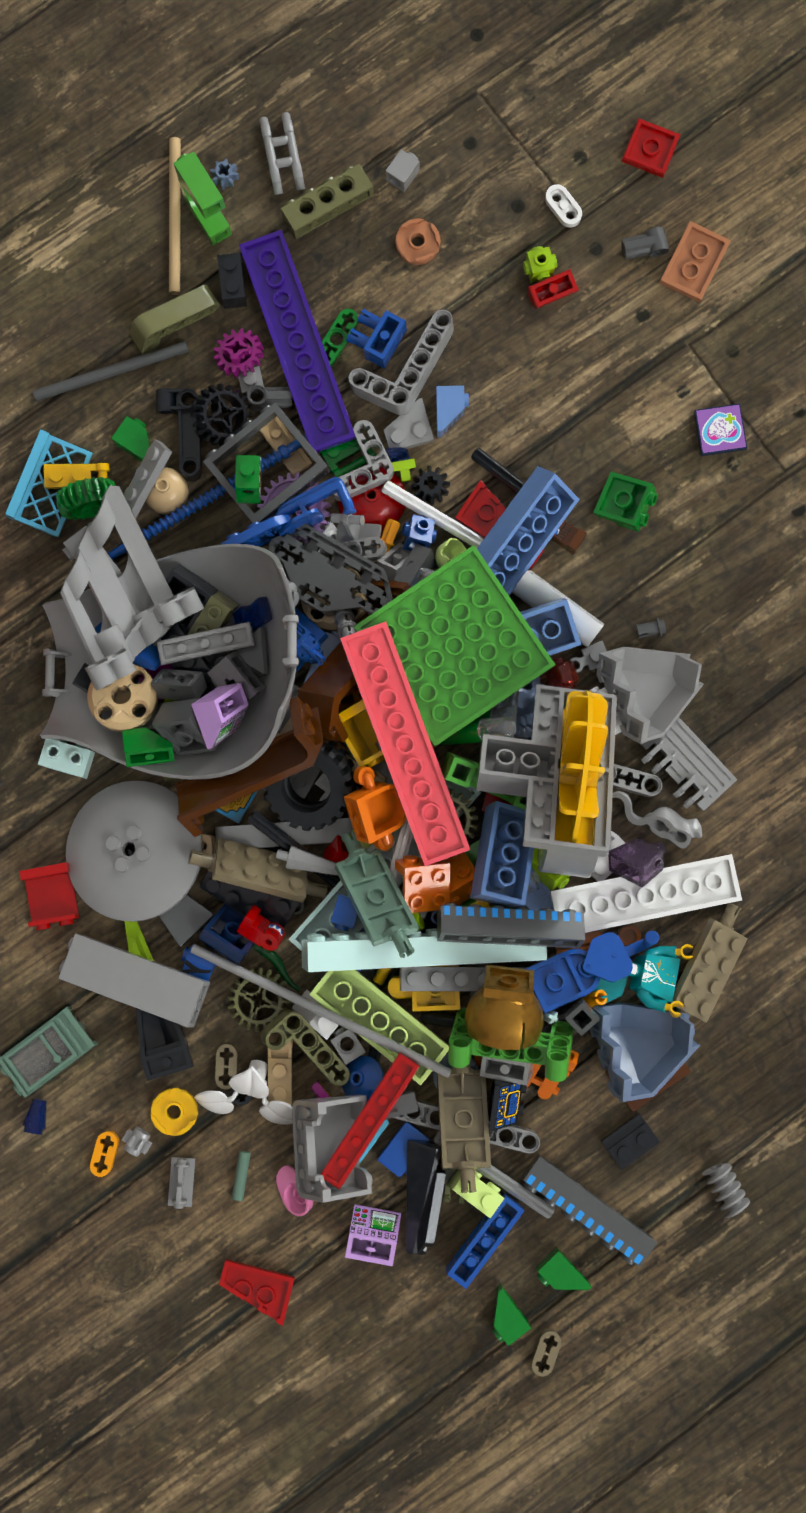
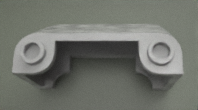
[292,1095,372,1203]

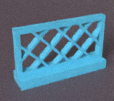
[5,429,93,538]

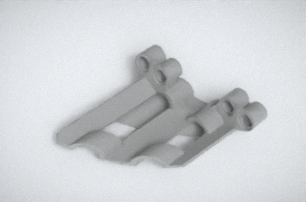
[60,485,204,690]

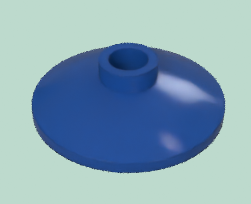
[342,1055,384,1101]

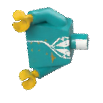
[628,944,693,1018]

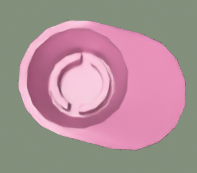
[276,1165,314,1216]

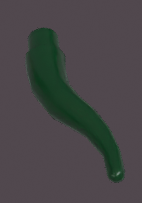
[253,944,301,991]

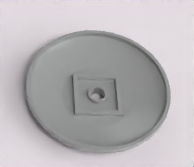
[66,781,203,922]

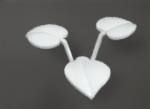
[194,1060,293,1124]

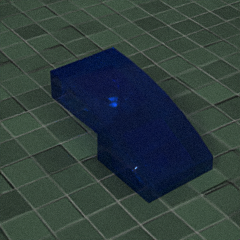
[233,596,273,631]

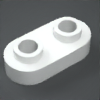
[545,184,582,228]

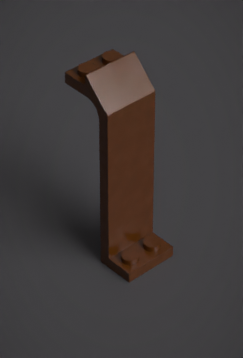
[297,580,410,742]
[174,696,324,837]

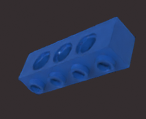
[445,1191,525,1289]

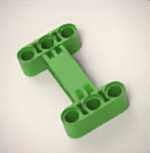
[448,1008,574,1082]

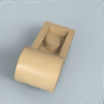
[268,1033,293,1105]

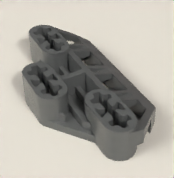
[269,524,393,616]

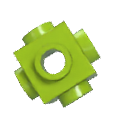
[523,246,557,283]

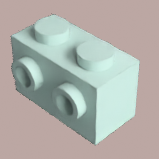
[38,739,95,779]

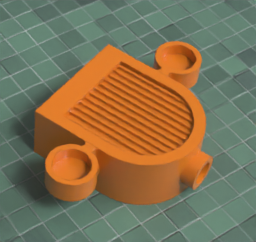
[344,766,407,851]

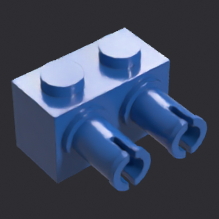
[346,309,407,369]

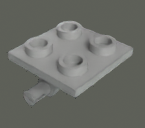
[331,513,382,570]

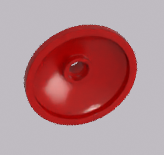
[338,467,405,532]

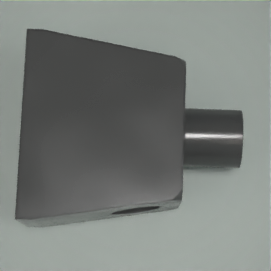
[160,894,215,947]

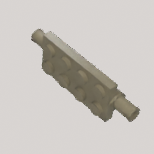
[188,837,328,903]
[669,903,748,1023]
[437,1065,491,1193]

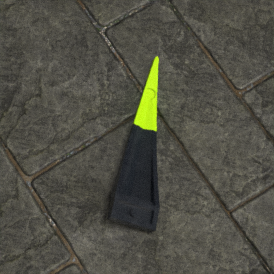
[124,921,194,1081]

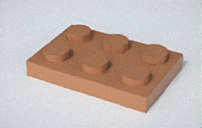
[659,221,731,303]

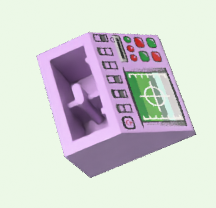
[191,683,249,749]
[345,1204,401,1266]

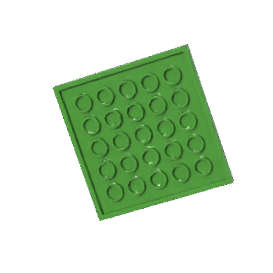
[354,545,556,746]

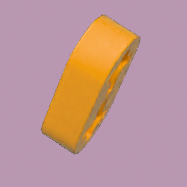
[90,1131,119,1177]

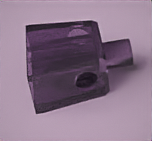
[608,838,666,888]

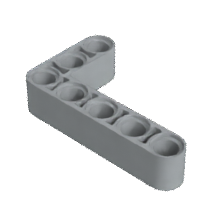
[348,310,454,415]

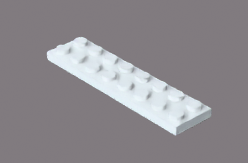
[549,854,742,933]

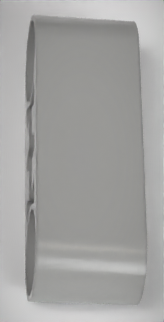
[613,764,662,797]

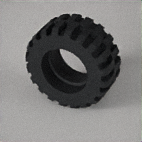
[263,738,357,831]

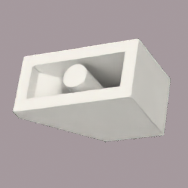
[292,990,339,1040]

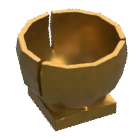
[465,965,544,1050]

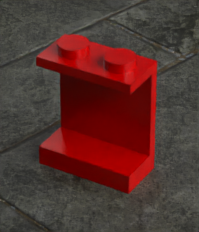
[19,862,80,931]

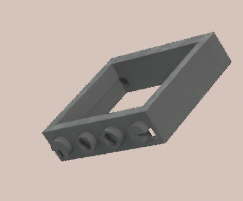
[203,403,330,523]

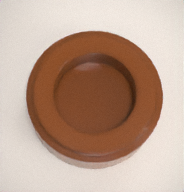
[617,925,641,947]

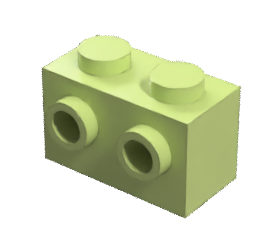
[447,1170,504,1218]

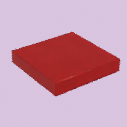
[621,118,681,178]

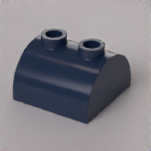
[199,904,255,965]

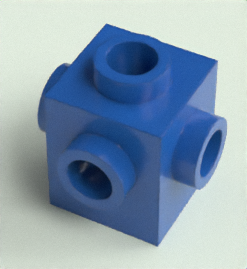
[402,514,437,551]

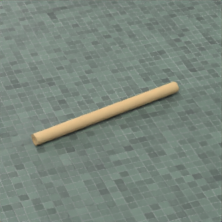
[169,137,181,295]

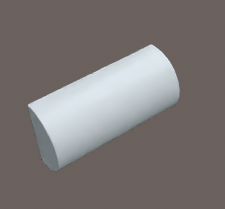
[512,570,604,647]

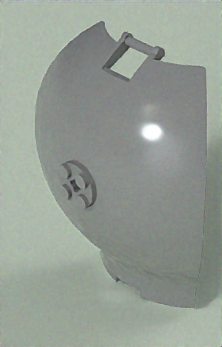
[40,544,299,780]

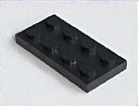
[199,871,300,928]

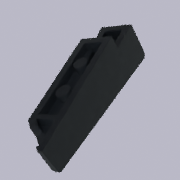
[406,1140,446,1255]

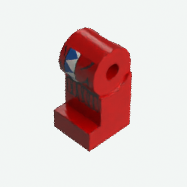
[236,905,286,951]

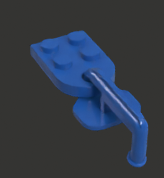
[221,477,357,547]
[525,930,659,1015]

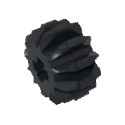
[411,465,450,506]

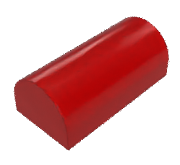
[527,269,579,309]

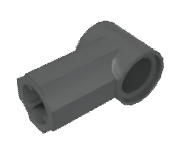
[621,227,669,260]
[247,385,292,412]

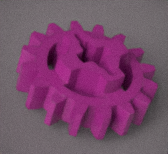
[214,328,264,378]

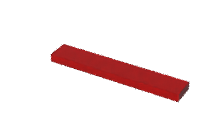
[321,1052,420,1190]

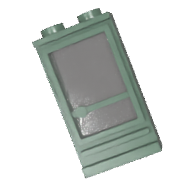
[0,1006,98,1098]

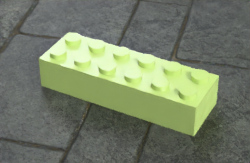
[309,970,449,1085]

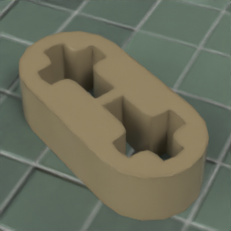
[215,1043,238,1090]
[531,1329,561,1377]

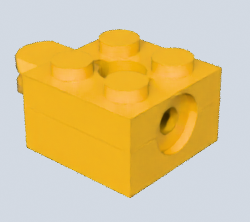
[388,965,460,1011]

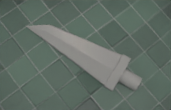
[276,846,338,875]

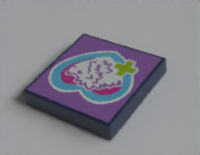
[694,404,747,456]

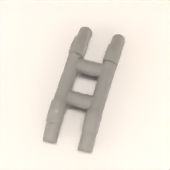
[259,112,305,195]

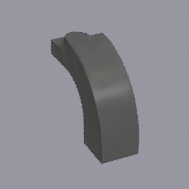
[542,998,599,1036]

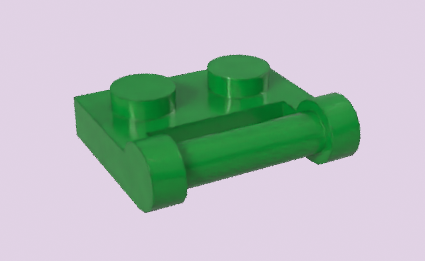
[320,427,376,477]

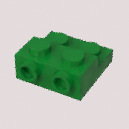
[593,471,658,532]

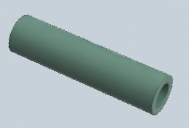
[231,1151,251,1201]

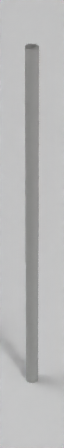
[190,944,452,1078]

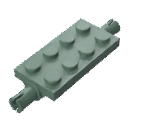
[335,831,419,958]

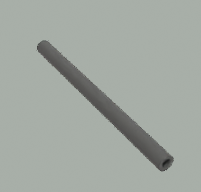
[33,341,189,401]

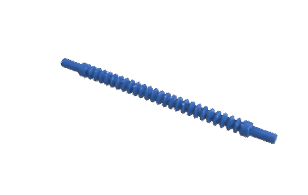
[108,434,309,560]

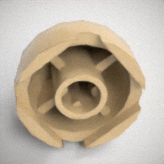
[146,467,189,515]

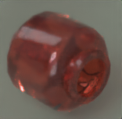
[545,657,579,689]

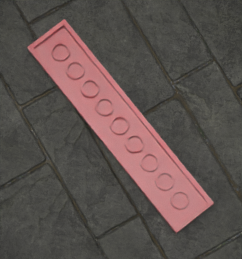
[340,621,470,866]

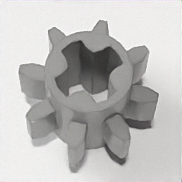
[121,1127,152,1157]

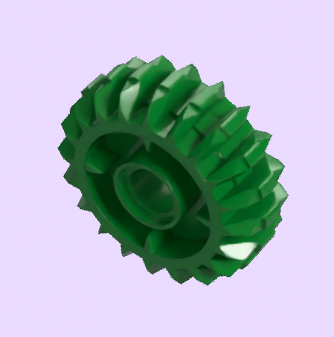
[56,477,116,520]

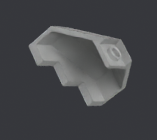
[596,647,704,744]

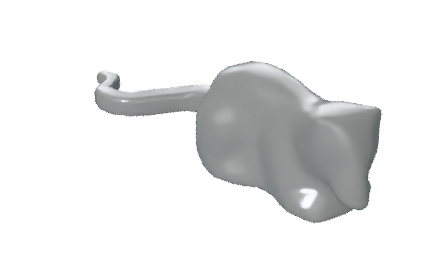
[612,791,702,848]

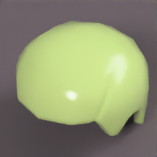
[435,538,467,568]

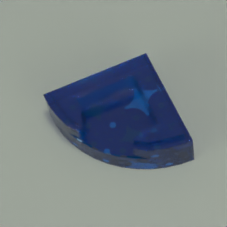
[386,447,410,462]

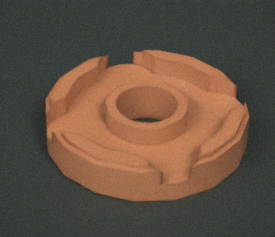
[395,218,441,265]

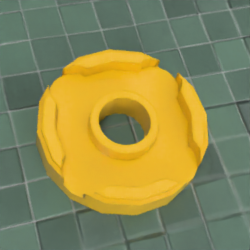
[151,1087,198,1136]

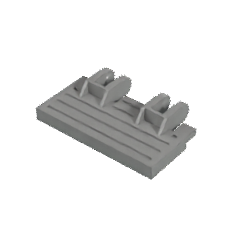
[641,717,737,811]

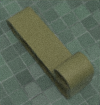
[130,285,220,354]
[260,1009,350,1086]

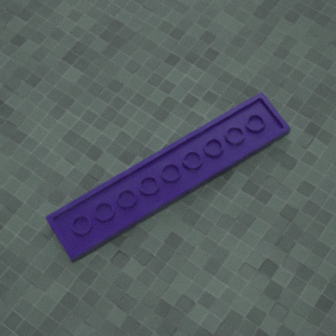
[239,229,356,453]

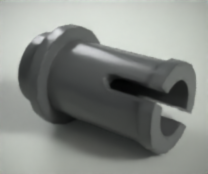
[636,618,666,639]

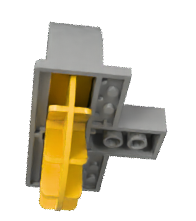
[476,684,617,878]

